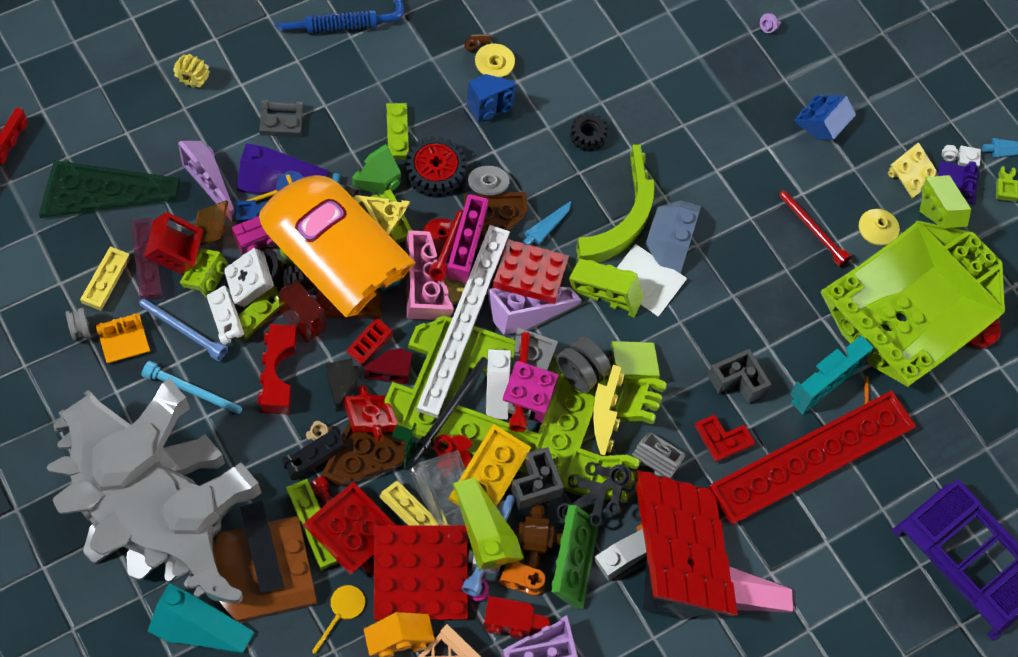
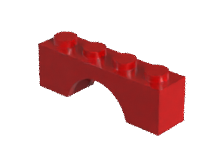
[258,324,297,415]

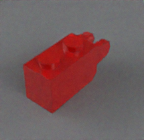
[483,596,550,639]

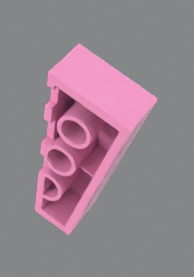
[405,230,454,320]

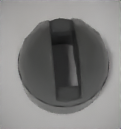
[345,185,361,197]

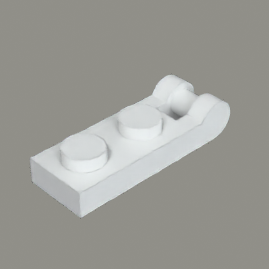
[207,285,244,345]

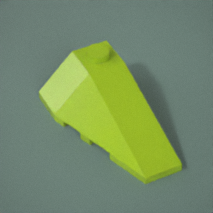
[453,478,524,571]

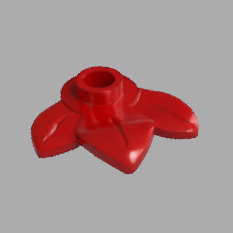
[433,434,473,476]

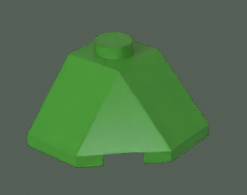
[352,144,401,194]

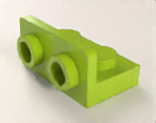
[179,248,229,298]

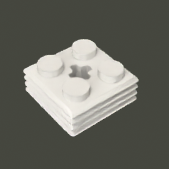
[224,248,273,307]

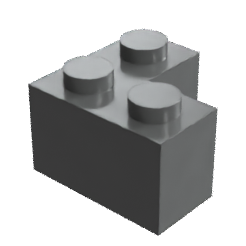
[708,349,772,403]
[511,447,564,510]

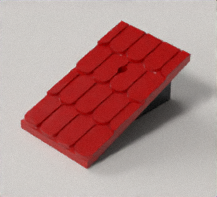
[634,471,738,620]

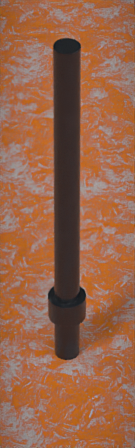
[409,357,488,464]

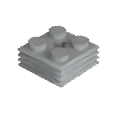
[632,432,685,478]

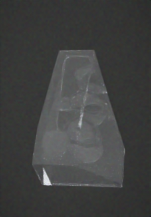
[410,450,470,543]

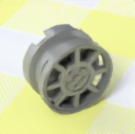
[66,307,91,341]

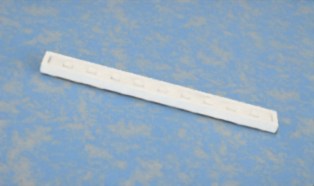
[417,225,510,418]

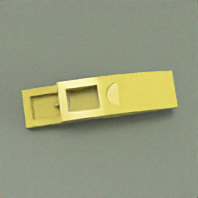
[594,365,625,456]

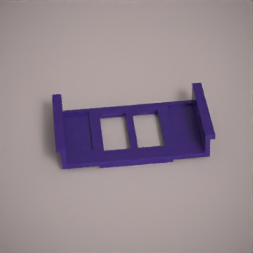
[891,479,1018,641]

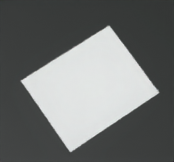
[617,244,687,316]

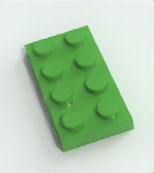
[551,505,599,609]

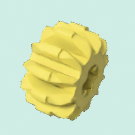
[173,54,210,88]

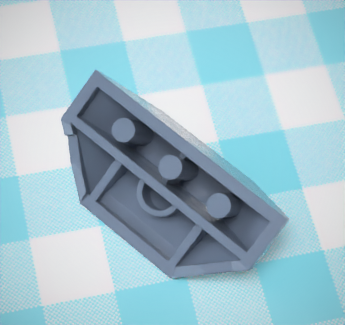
[646,200,701,274]

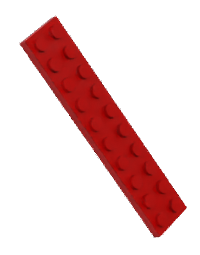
[708,390,916,525]

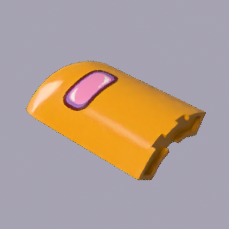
[259,175,416,317]

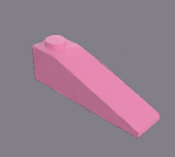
[729,566,793,613]

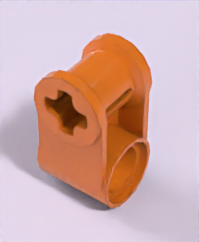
[499,561,545,596]

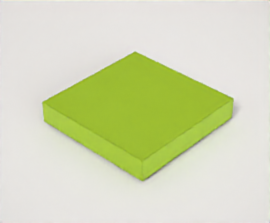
[611,341,660,379]

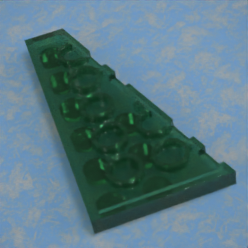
[39,160,180,218]

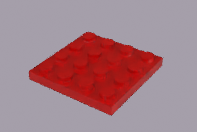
[374,525,468,620]

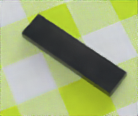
[240,501,285,595]

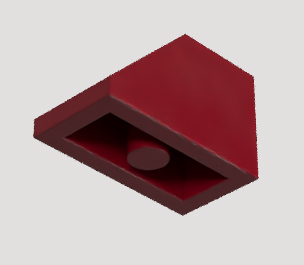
[364,348,412,385]

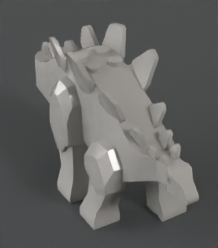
[47,378,261,603]

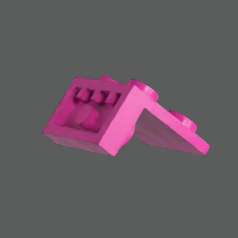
[503,361,558,423]

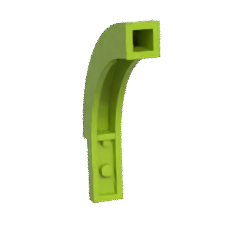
[576,144,654,263]

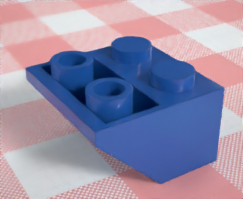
[467,74,516,122]
[794,95,856,140]

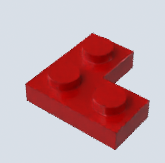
[695,414,755,463]

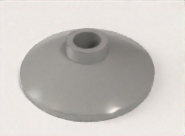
[468,166,510,195]

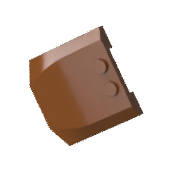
[213,516,317,623]

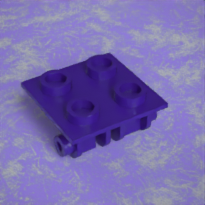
[938,161,980,205]

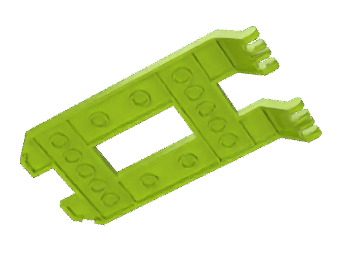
[384,315,667,503]

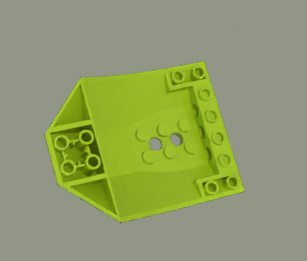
[821,221,1005,387]

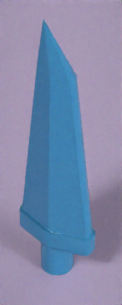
[982,138,1018,158]
[522,201,571,245]

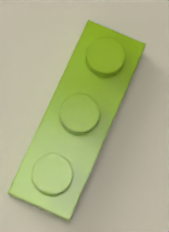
[386,103,409,160]

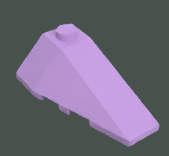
[178,141,236,222]
[487,287,582,335]

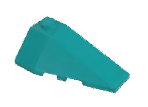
[148,583,254,654]

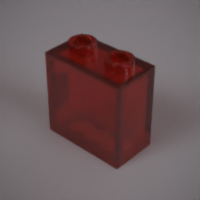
[278,280,326,343]

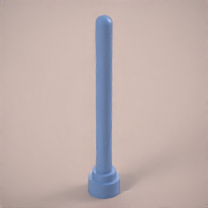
[139,298,228,362]
[461,495,515,597]

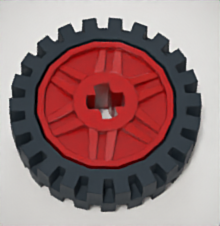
[405,136,467,198]

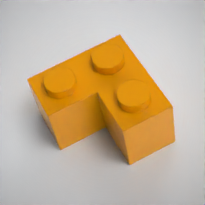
[364,612,435,657]

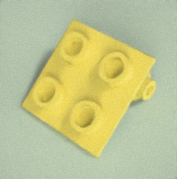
[888,143,938,198]

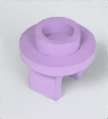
[760,13,782,33]

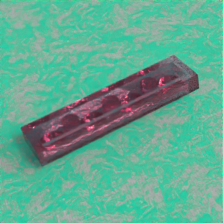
[131,218,163,299]

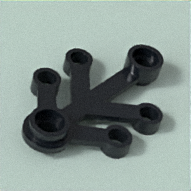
[557,462,632,527]

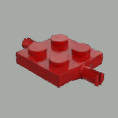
[344,385,398,442]

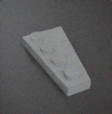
[508,327,558,420]

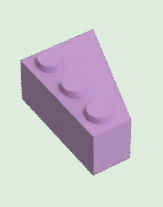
[503,615,578,657]

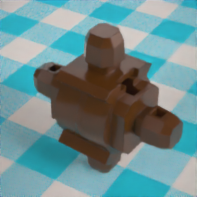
[510,505,563,569]

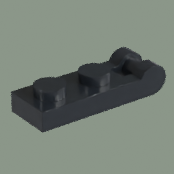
[281,428,347,480]

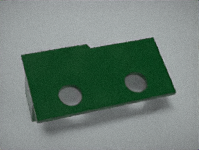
[392,423,417,470]

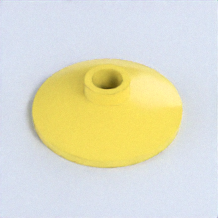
[475,44,515,78]
[859,209,900,246]

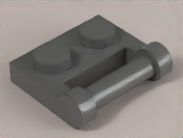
[259,100,303,137]

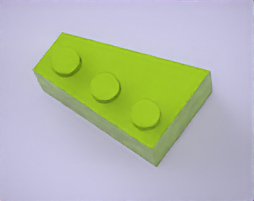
[919,175,971,229]
[569,258,644,318]

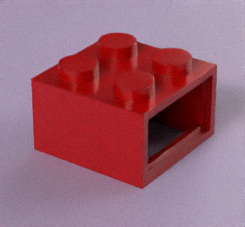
[144,212,203,274]

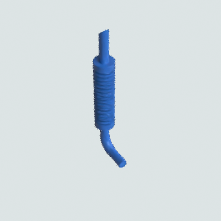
[274,0,404,34]

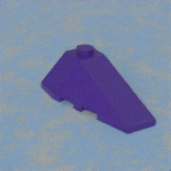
[237,143,328,195]

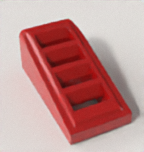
[346,318,392,366]

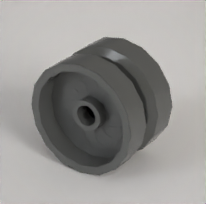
[556,336,612,393]

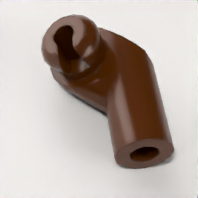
[464,34,491,52]

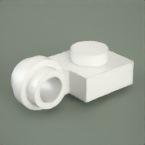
[942,145,981,168]

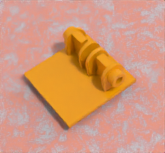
[96,313,150,364]

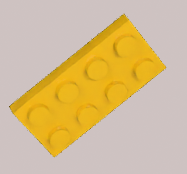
[448,424,532,507]

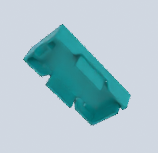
[790,335,874,415]

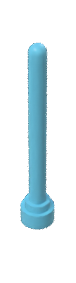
[142,360,242,414]

